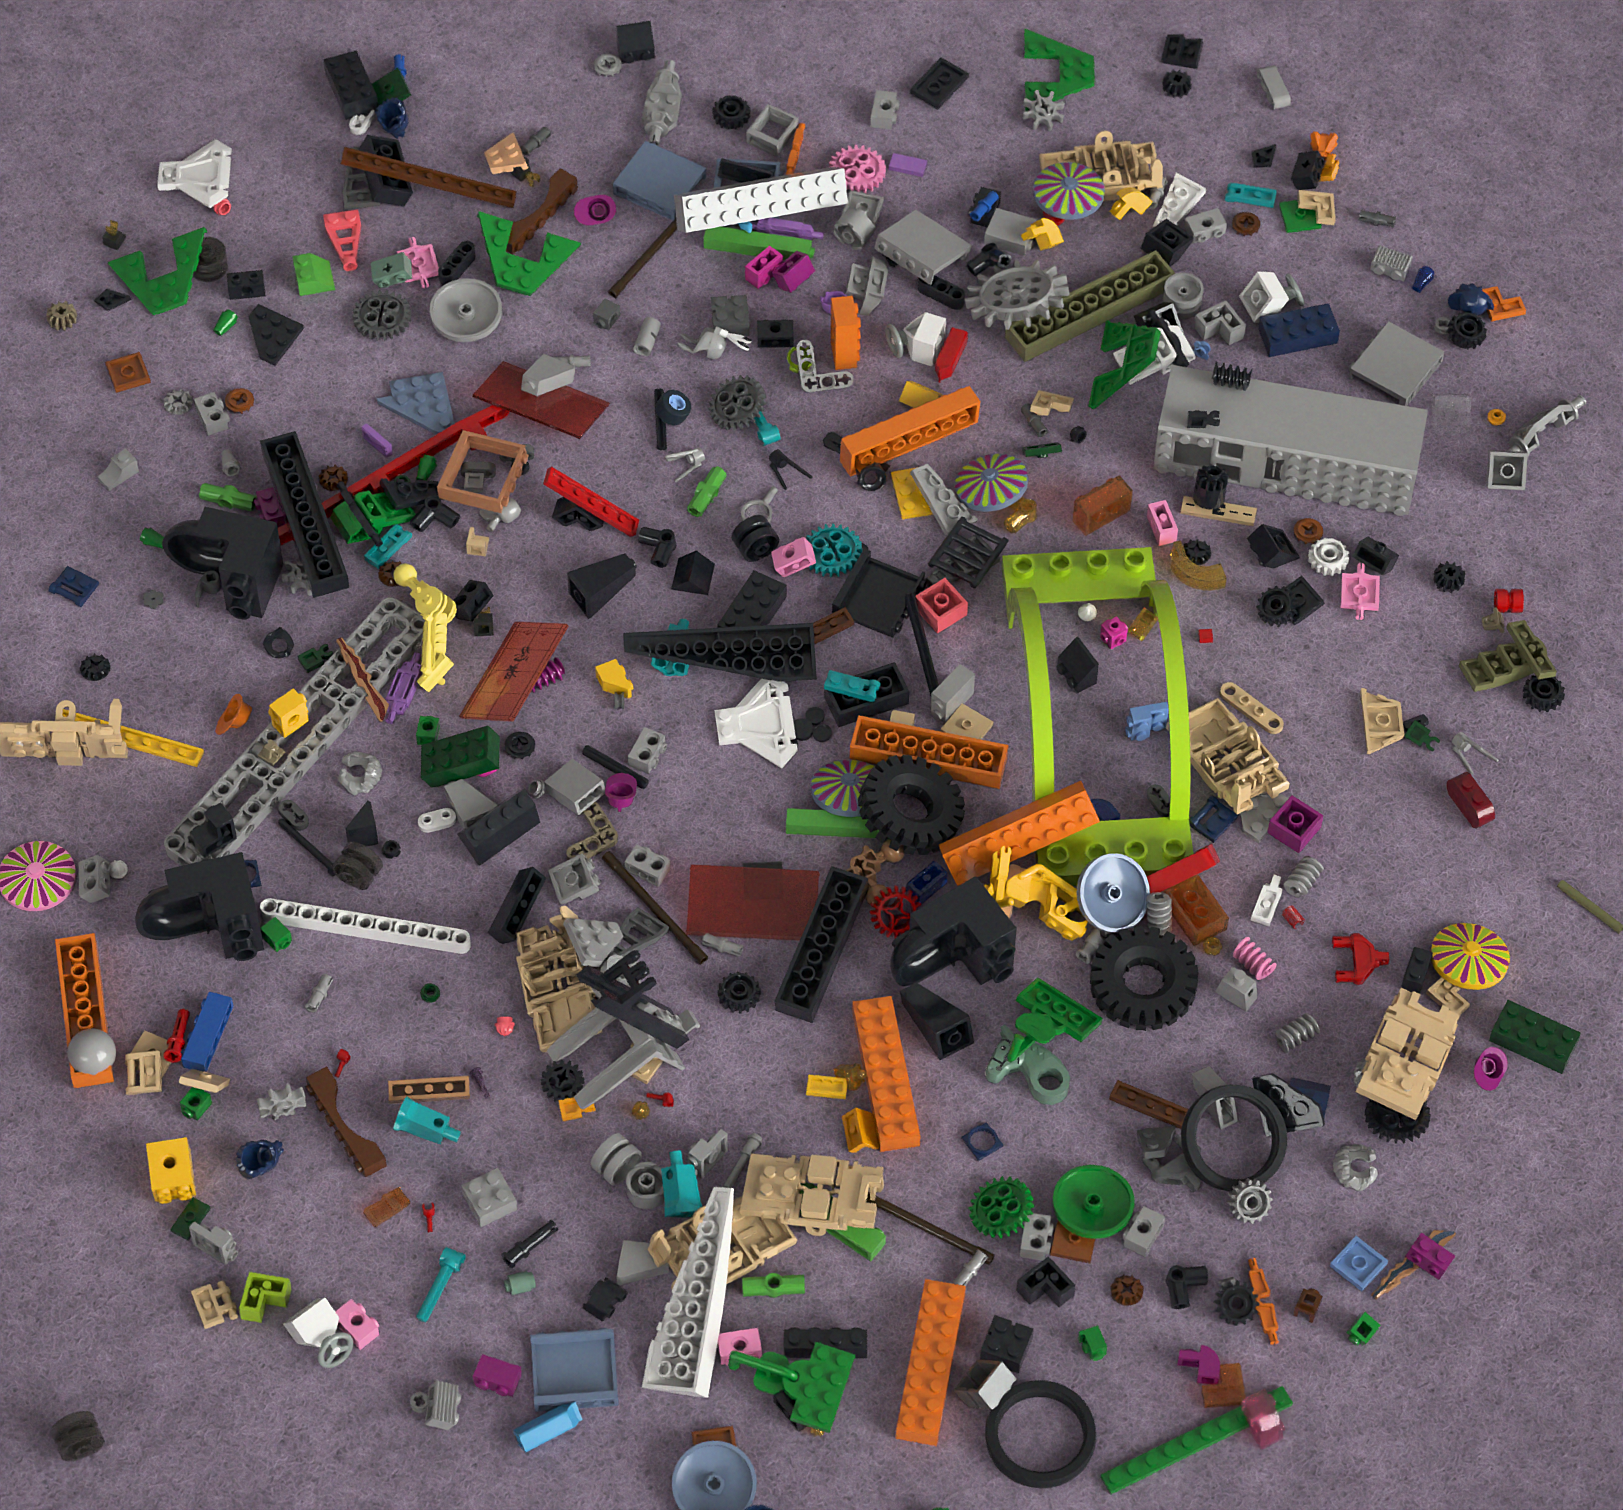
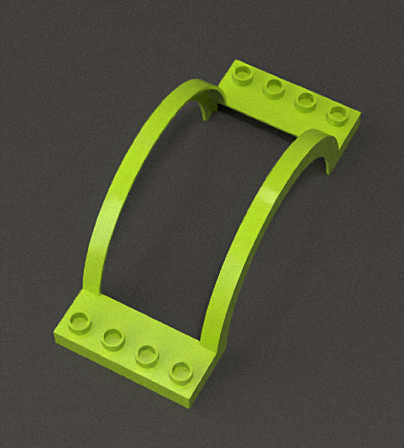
[1002,547,1194,886]

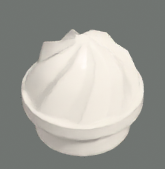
[1078,603,1097,621]
[110,860,128,879]

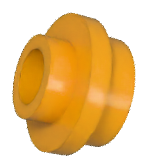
[1487,409,1506,426]

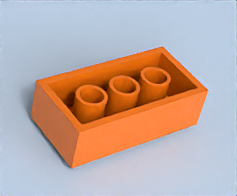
[830,296,861,370]

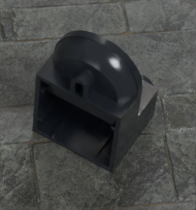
[162,507,283,620]
[135,852,264,961]
[890,876,1017,986]

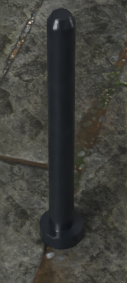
[278,819,341,877]

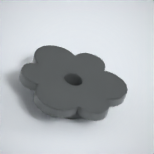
[143,590,164,609]

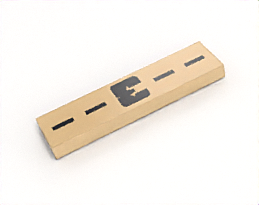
[1180,496,1257,526]

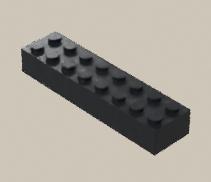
[774,866,869,1023]

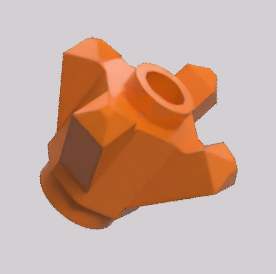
[1310,131,1338,161]

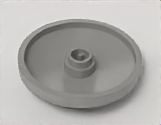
[430,279,502,342]

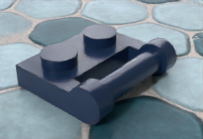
[49,566,99,607]
[1189,795,1238,843]

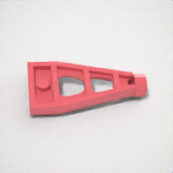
[323,210,361,271]

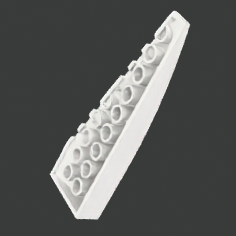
[642,1187,734,1398]

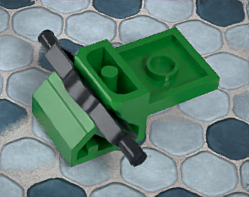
[330,482,416,547]

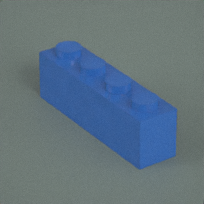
[181,992,233,1072]

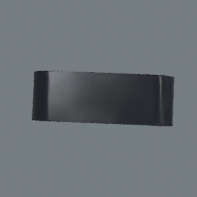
[438,241,476,286]
[918,275,965,310]

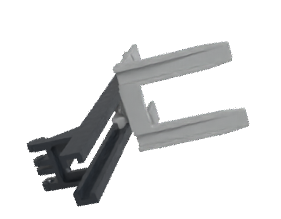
[547,950,700,1109]

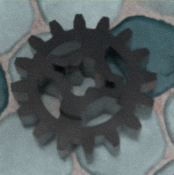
[541,1059,584,1102]

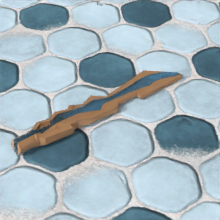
[1371,1230,1456,1300]

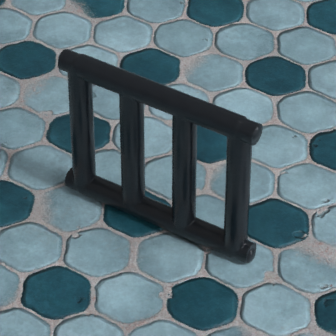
[928,516,1009,589]

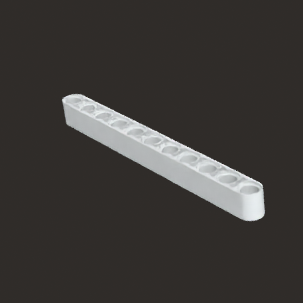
[260,898,471,954]

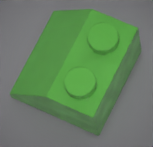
[292,253,335,296]

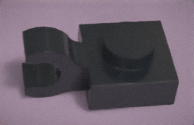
[1187,410,1220,428]

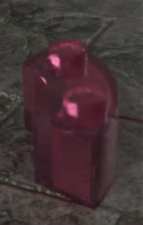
[1241,1389,1285,1450]

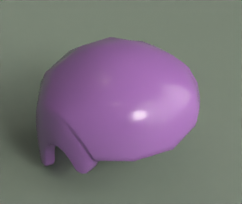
[820,291,847,314]

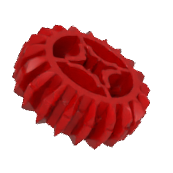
[869,885,922,938]

